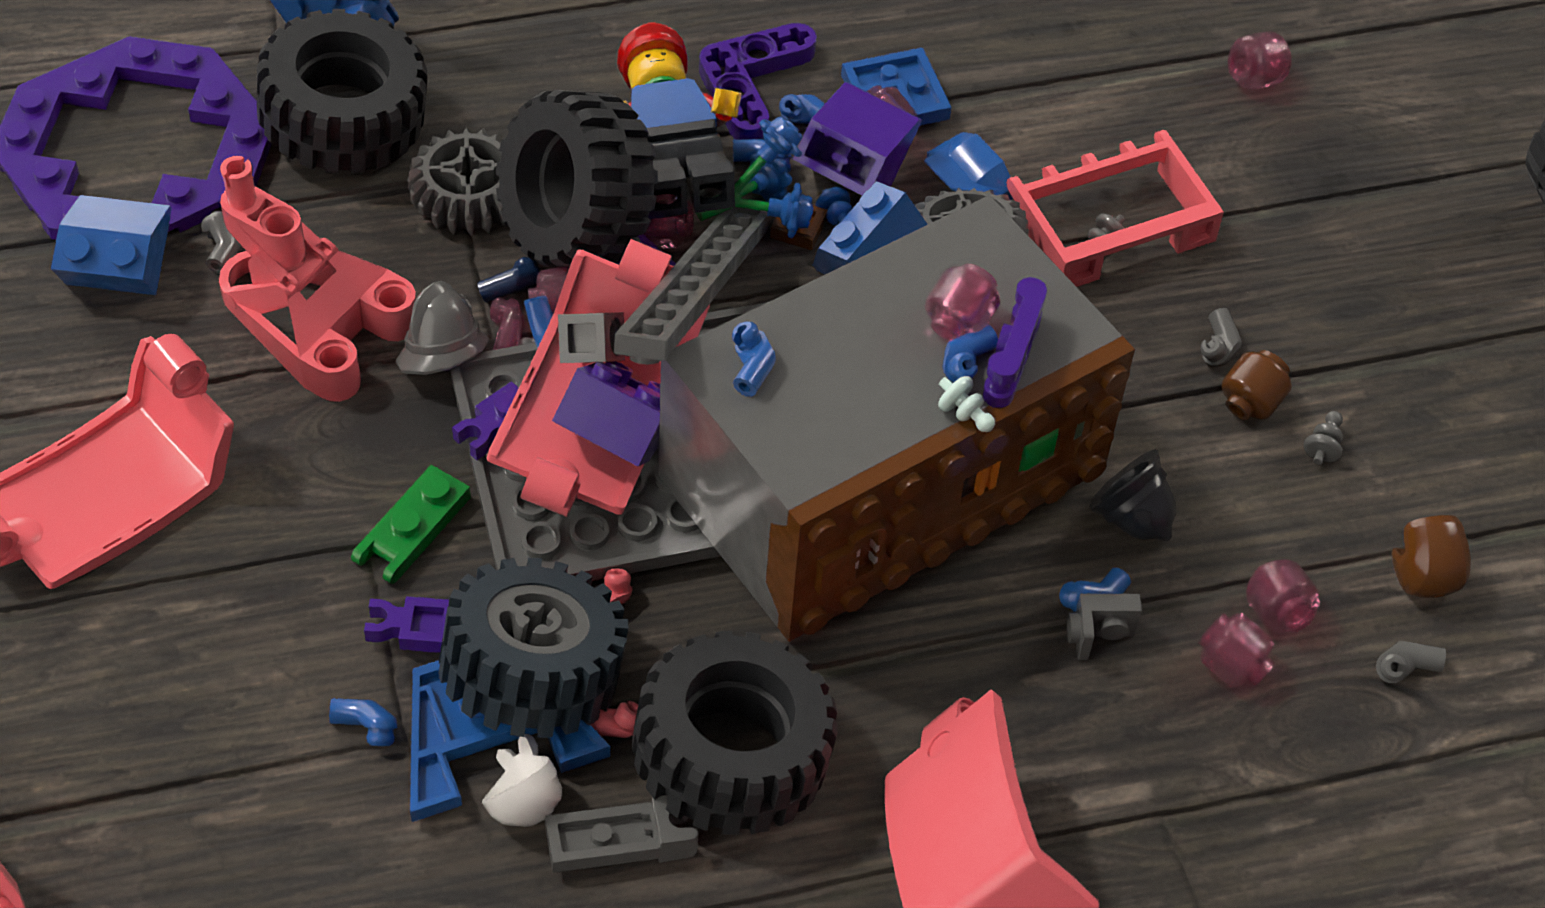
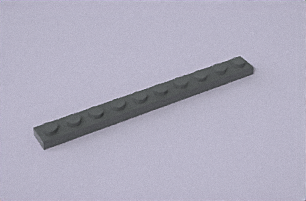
[614,207,773,364]

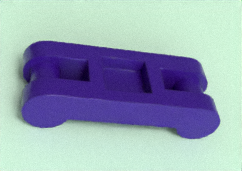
[983,277,1047,408]

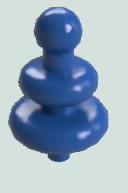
[815,187,853,226]

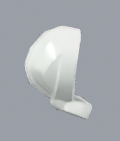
[482,734,562,827]

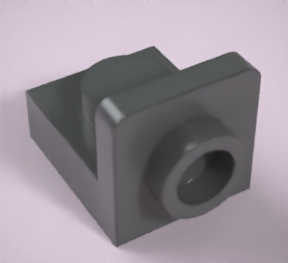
[1067,594,1142,661]

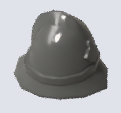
[396,281,489,375]

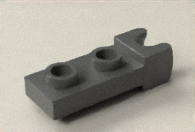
[545,795,698,873]

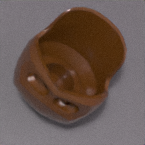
[1391,515,1471,598]

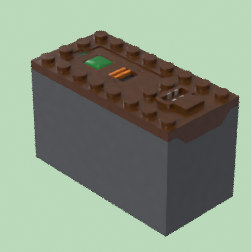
[658,195,1135,642]

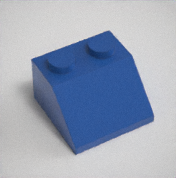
[813,181,928,274]
[51,195,172,295]

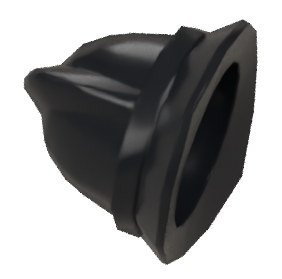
[1089,449,1177,542]

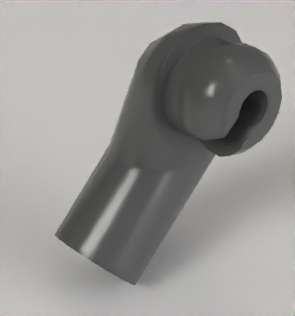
[1376,641,1446,683]

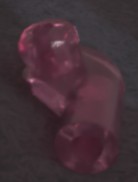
[489,298,524,350]

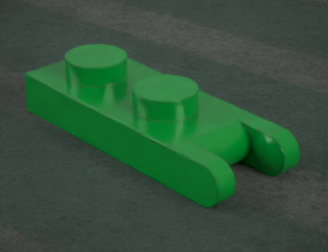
[351,465,471,584]

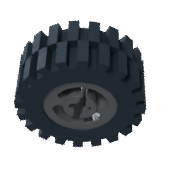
[438,557,628,738]

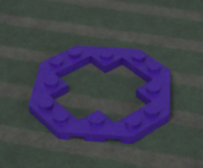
[0,36,272,240]

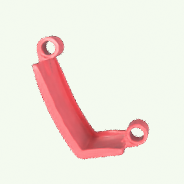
[487,239,710,517]
[0,333,234,589]
[885,690,1099,908]

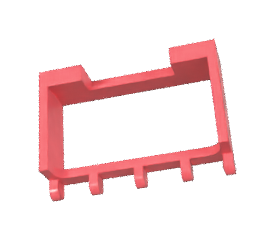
[1007,130,1224,287]

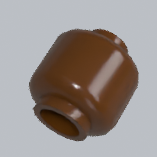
[1221,350,1292,420]

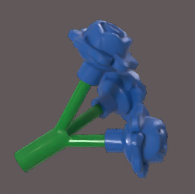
[696,116,813,238]

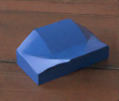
[923,132,1013,201]

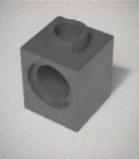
[558,312,625,363]

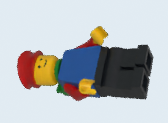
[617,22,742,219]

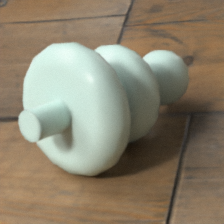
[938,376,995,432]

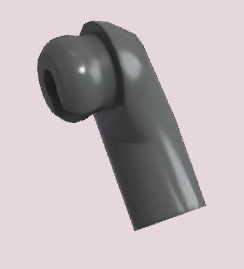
[201,211,242,274]
[1200,308,1242,366]

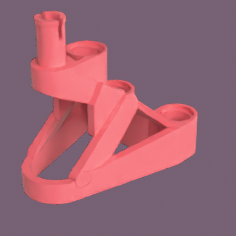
[219,156,416,402]

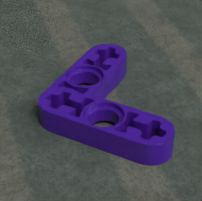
[699,23,817,140]

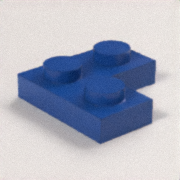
[841,48,951,125]

